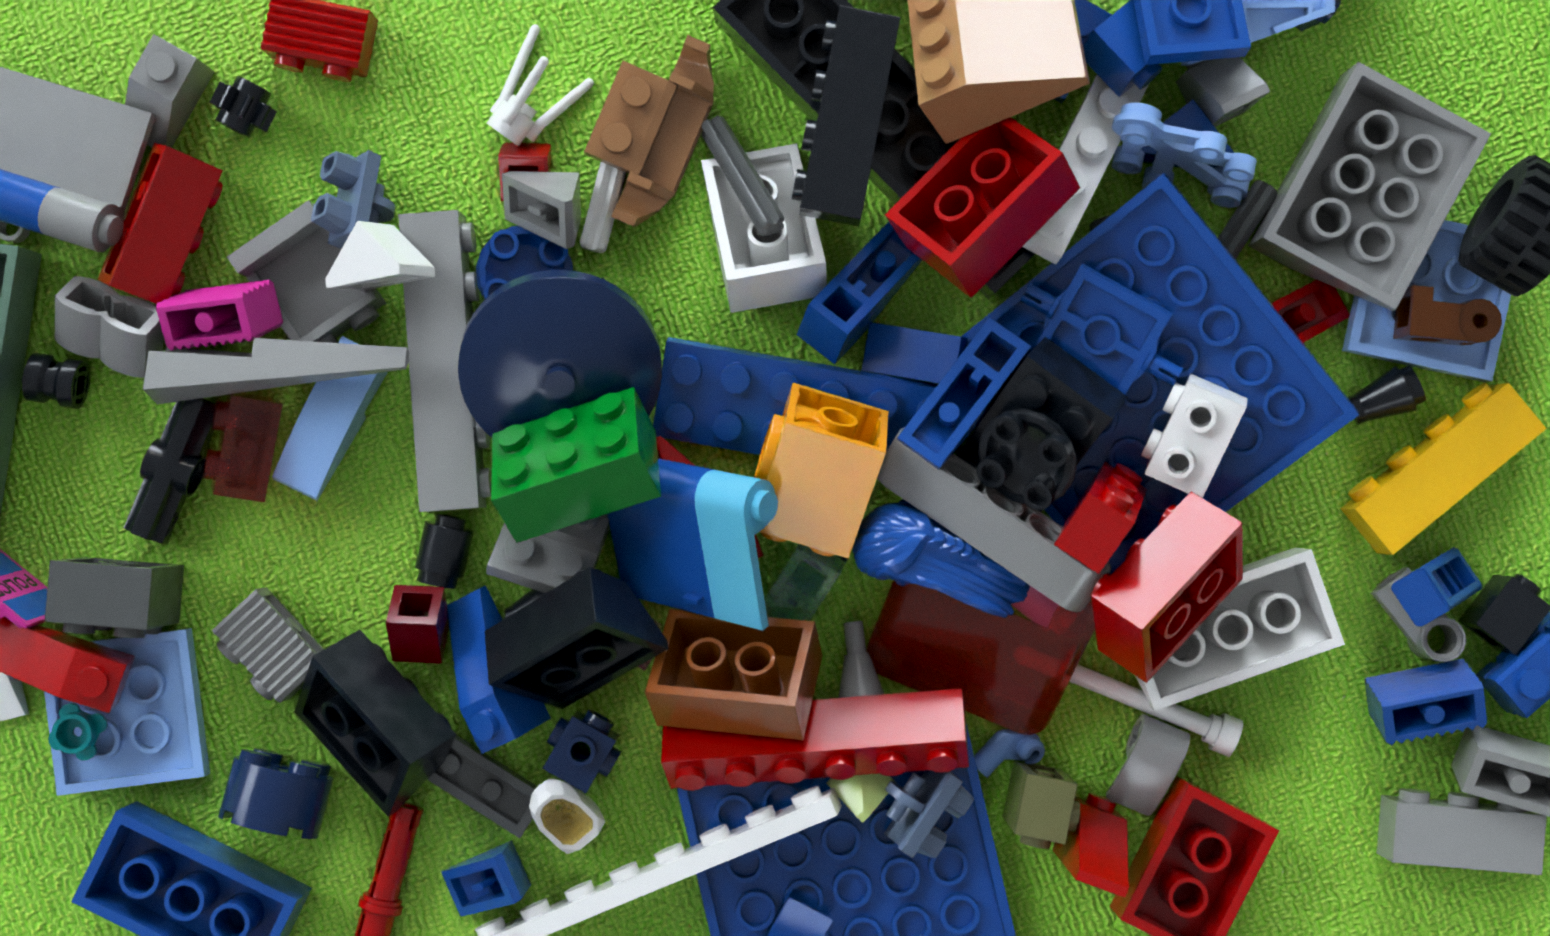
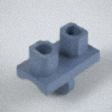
[311,150,396,249]
[884,770,974,858]

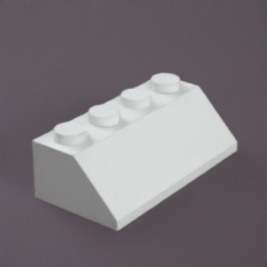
[1136,548,1345,711]

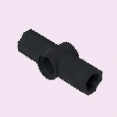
[123,398,224,544]

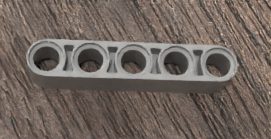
[877,427,1111,612]

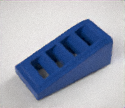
[1391,547,1483,627]

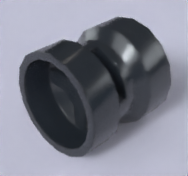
[22,353,91,409]

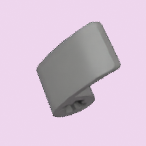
[1106,714,1190,816]

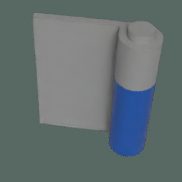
[0,67,156,252]

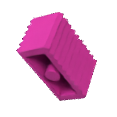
[156,280,283,351]

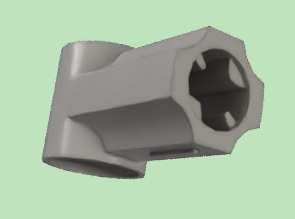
[1370,567,1466,662]

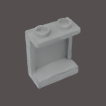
[227,200,386,343]

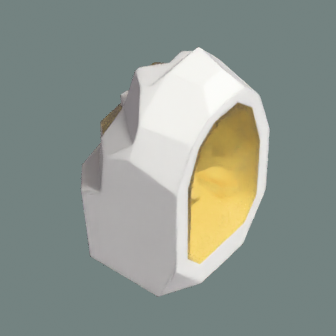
[529,778,605,854]

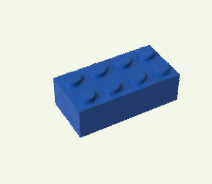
[71,801,312,936]

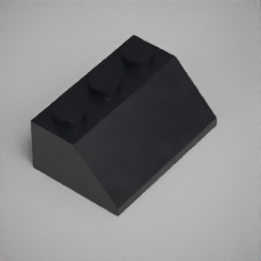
[484,567,669,709]
[294,630,456,817]

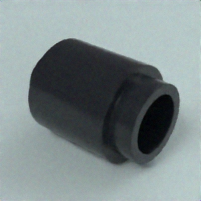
[415,514,474,589]

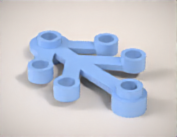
[1112,102,1257,208]

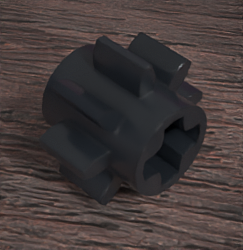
[209,76,277,138]

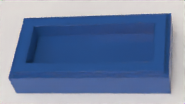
[861,322,967,384]

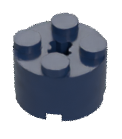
[218,748,334,839]

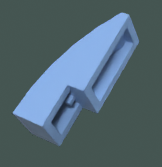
[272,336,388,501]

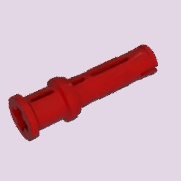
[354,803,424,936]

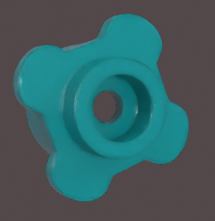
[48,703,107,761]

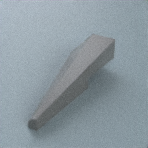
[143,338,410,404]

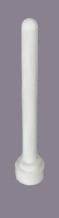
[1014,643,1243,757]

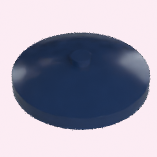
[458,270,662,438]

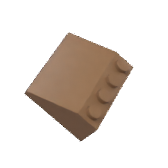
[907,0,1090,144]

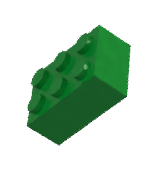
[491,387,661,543]

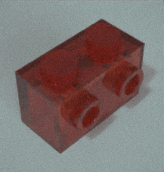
[203,393,283,502]

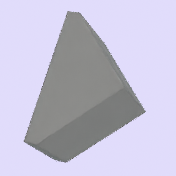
[502,171,581,249]

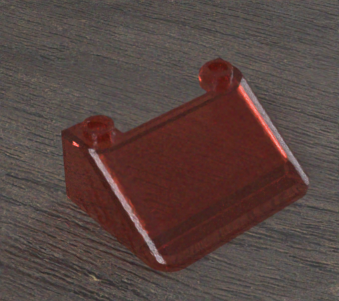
[866,581,1095,735]

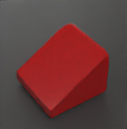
[498,143,551,201]

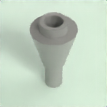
[839,621,884,698]

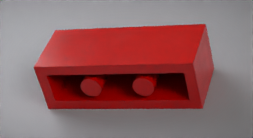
[97,143,223,304]
[1054,462,1147,574]

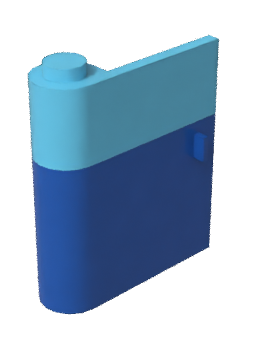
[607,458,778,631]

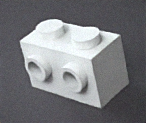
[1141,373,1248,498]

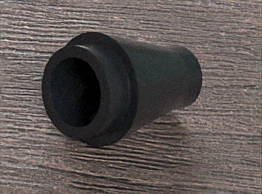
[1347,366,1426,425]

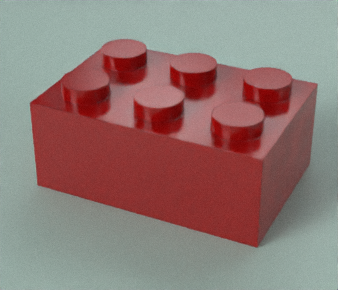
[885,117,1080,298]
[1091,491,1243,683]
[1110,775,1279,936]

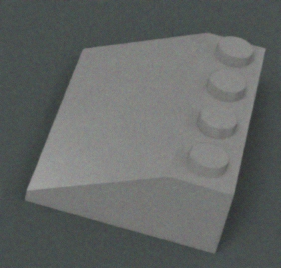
[1248,62,1491,311]

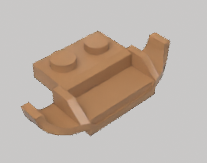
[584,35,714,227]

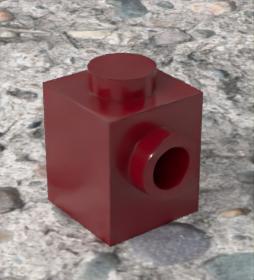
[385,585,449,664]

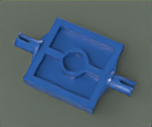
[1020,264,1183,395]

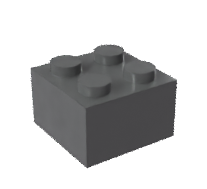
[45,557,184,638]

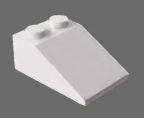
[701,143,827,313]

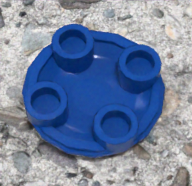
[476,226,573,300]

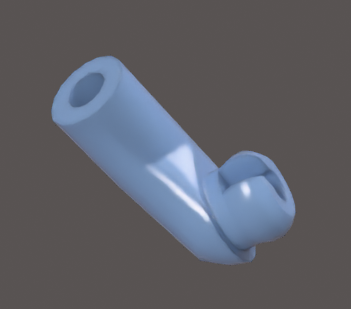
[974,729,1045,778]

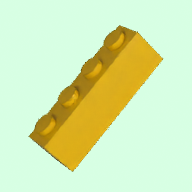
[1340,382,1547,555]

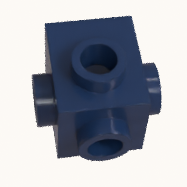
[542,709,622,793]

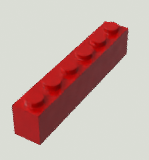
[661,688,969,791]

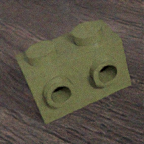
[1003,760,1080,849]

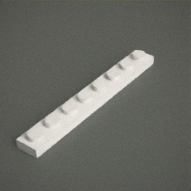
[475,786,842,936]

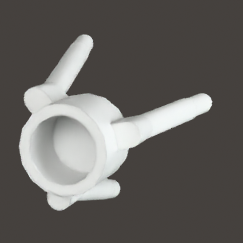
[486,24,594,147]

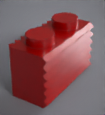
[261,0,378,82]

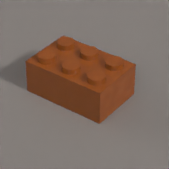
[645,609,823,740]

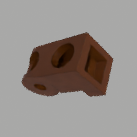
[1393,285,1502,346]

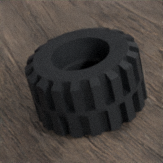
[1458,155,1550,296]

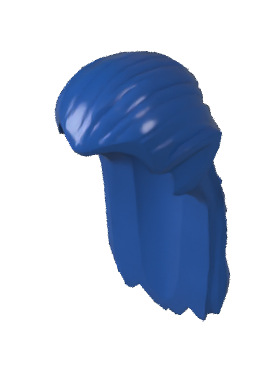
[852,499,1030,618]

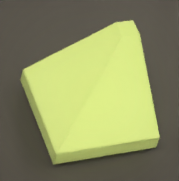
[826,774,896,823]

